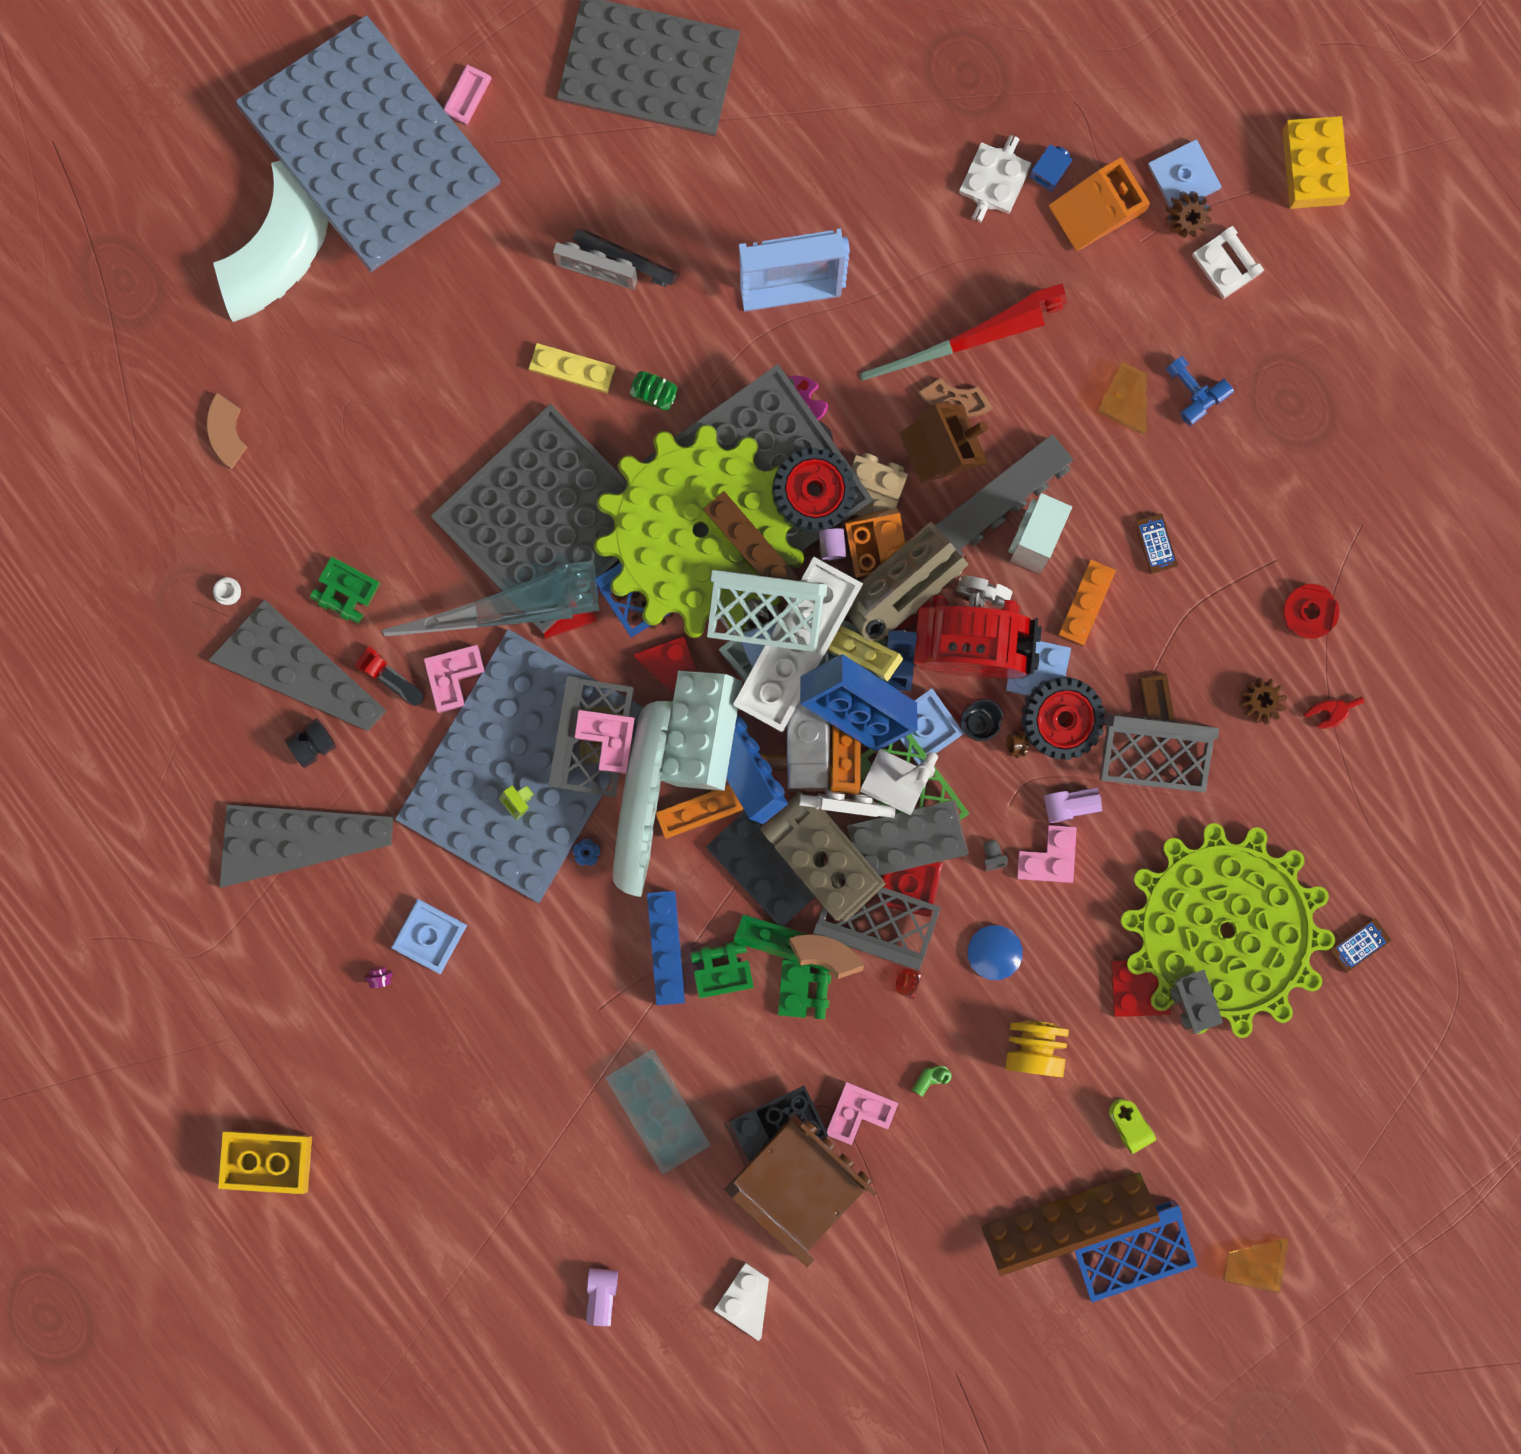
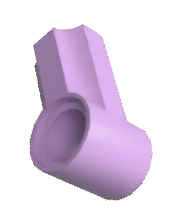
[819,529,846,562]
[1044,788,1102,823]
[586,1268,618,1326]

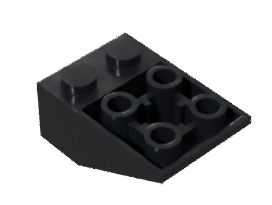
[724,1085,828,1167]

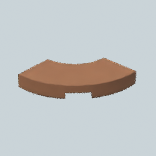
[917,377,993,418]
[207,393,247,469]
[789,935,864,979]

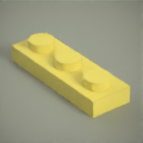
[529,343,616,394]
[826,626,903,682]

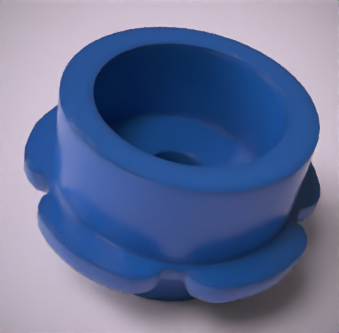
[573,839,600,866]

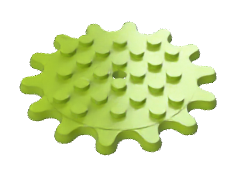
[594,424,804,638]
[1121,823,1335,1038]

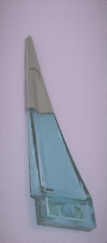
[381,560,599,636]

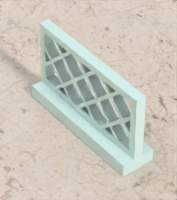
[707,570,827,652]

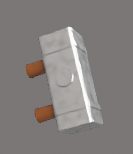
[760,701,831,792]

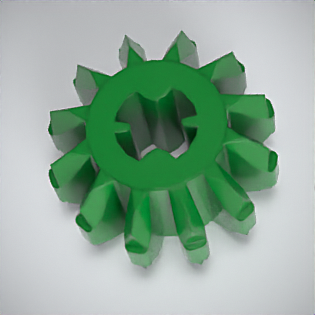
[630,371,677,410]

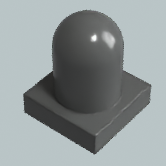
[983,839,1008,872]

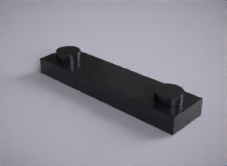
[572,228,680,287]

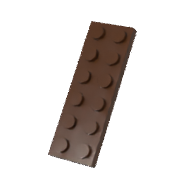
[981,1172,1160,1276]

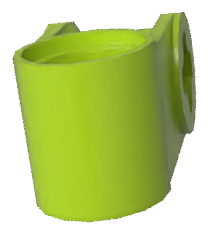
[1109,1099,1156,1155]

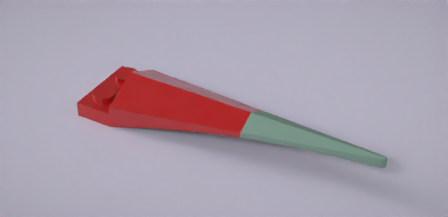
[859,283,1067,381]

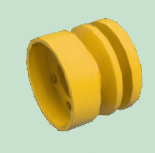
[1005,1020,1069,1077]

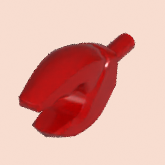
[1303,696,1365,729]

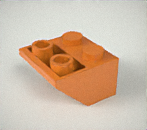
[845,508,905,578]

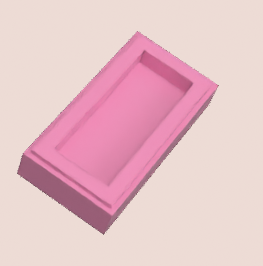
[443,64,492,126]

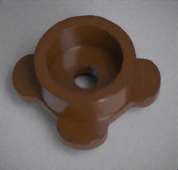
[1006,730,1029,758]

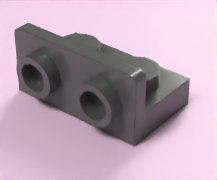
[1170,970,1223,1034]

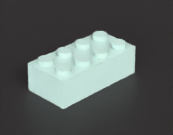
[1008,493,1072,574]
[660,671,742,791]

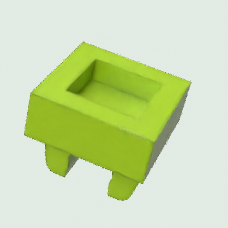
[499,785,534,821]

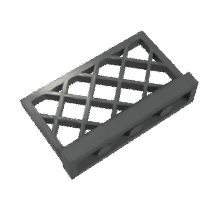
[549,676,634,798]
[1099,712,1219,793]
[813,876,941,971]

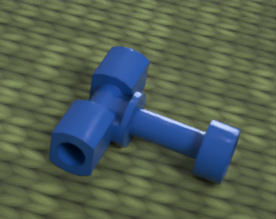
[1165,356,1234,427]

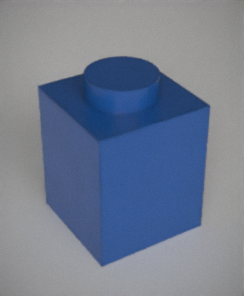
[1029,144,1073,193]

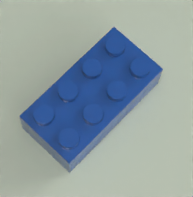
[800,654,918,752]

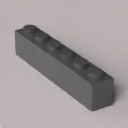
[935,434,1073,556]

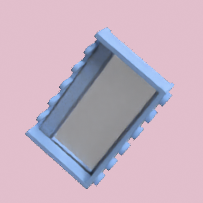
[739,228,850,312]

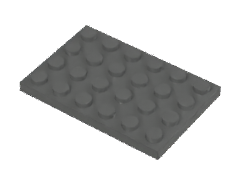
[557,0,740,137]

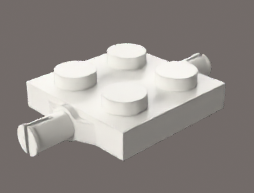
[959,135,1031,223]
[799,789,895,818]

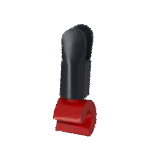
[353,646,424,706]

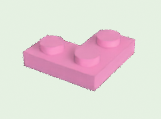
[424,645,485,713]
[575,710,635,774]
[1017,825,1077,883]
[827,1082,898,1145]

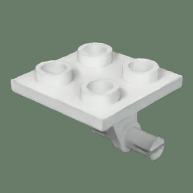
[860,749,938,815]

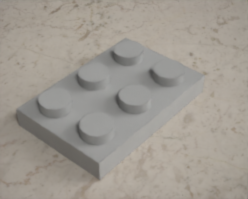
[553,242,638,291]

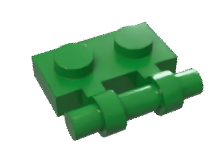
[310,556,381,624]
[690,941,754,999]
[778,960,832,1020]

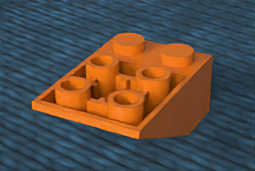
[1048,157,1150,252]

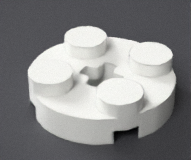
[956,575,1012,609]

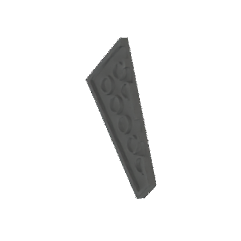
[208,600,387,732]
[219,805,394,888]

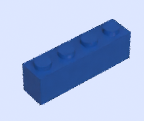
[726,715,788,824]
[647,891,685,1006]

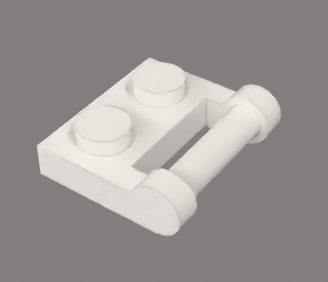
[1192,226,1264,299]

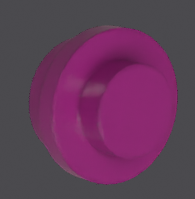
[364,966,393,988]

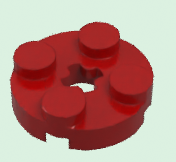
[1283,584,1340,640]

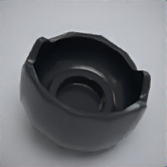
[960,699,1004,742]

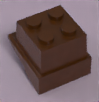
[899,403,989,483]

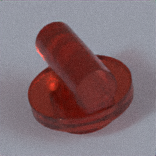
[896,968,923,1000]

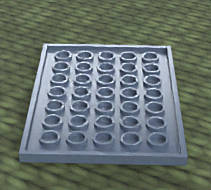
[236,15,501,273]
[395,629,644,903]

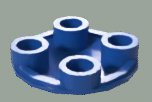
[968,925,1023,980]

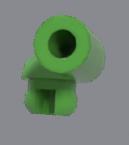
[911,1065,952,1097]

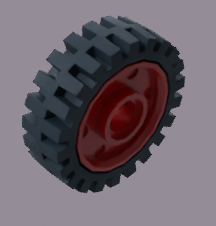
[772,448,856,532]
[1021,676,1105,760]

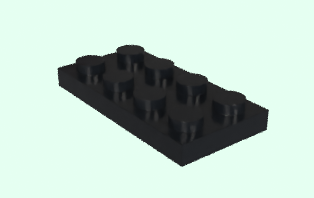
[706,811,815,926]

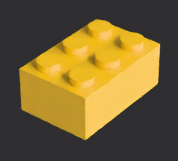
[1282,116,1350,209]
[218,1131,312,1194]

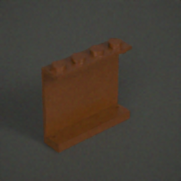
[724,1115,877,1267]

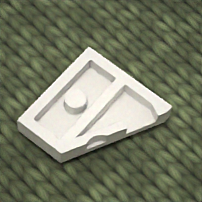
[714,1263,769,1341]

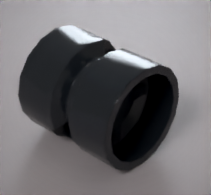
[284,718,337,769]

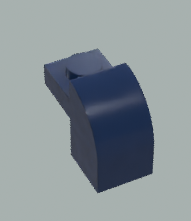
[883,630,917,691]

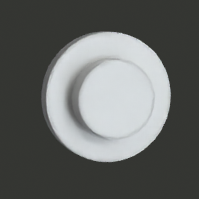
[213,577,241,605]

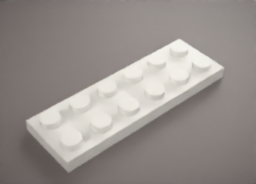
[733,557,863,732]

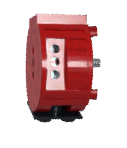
[914,593,1042,679]

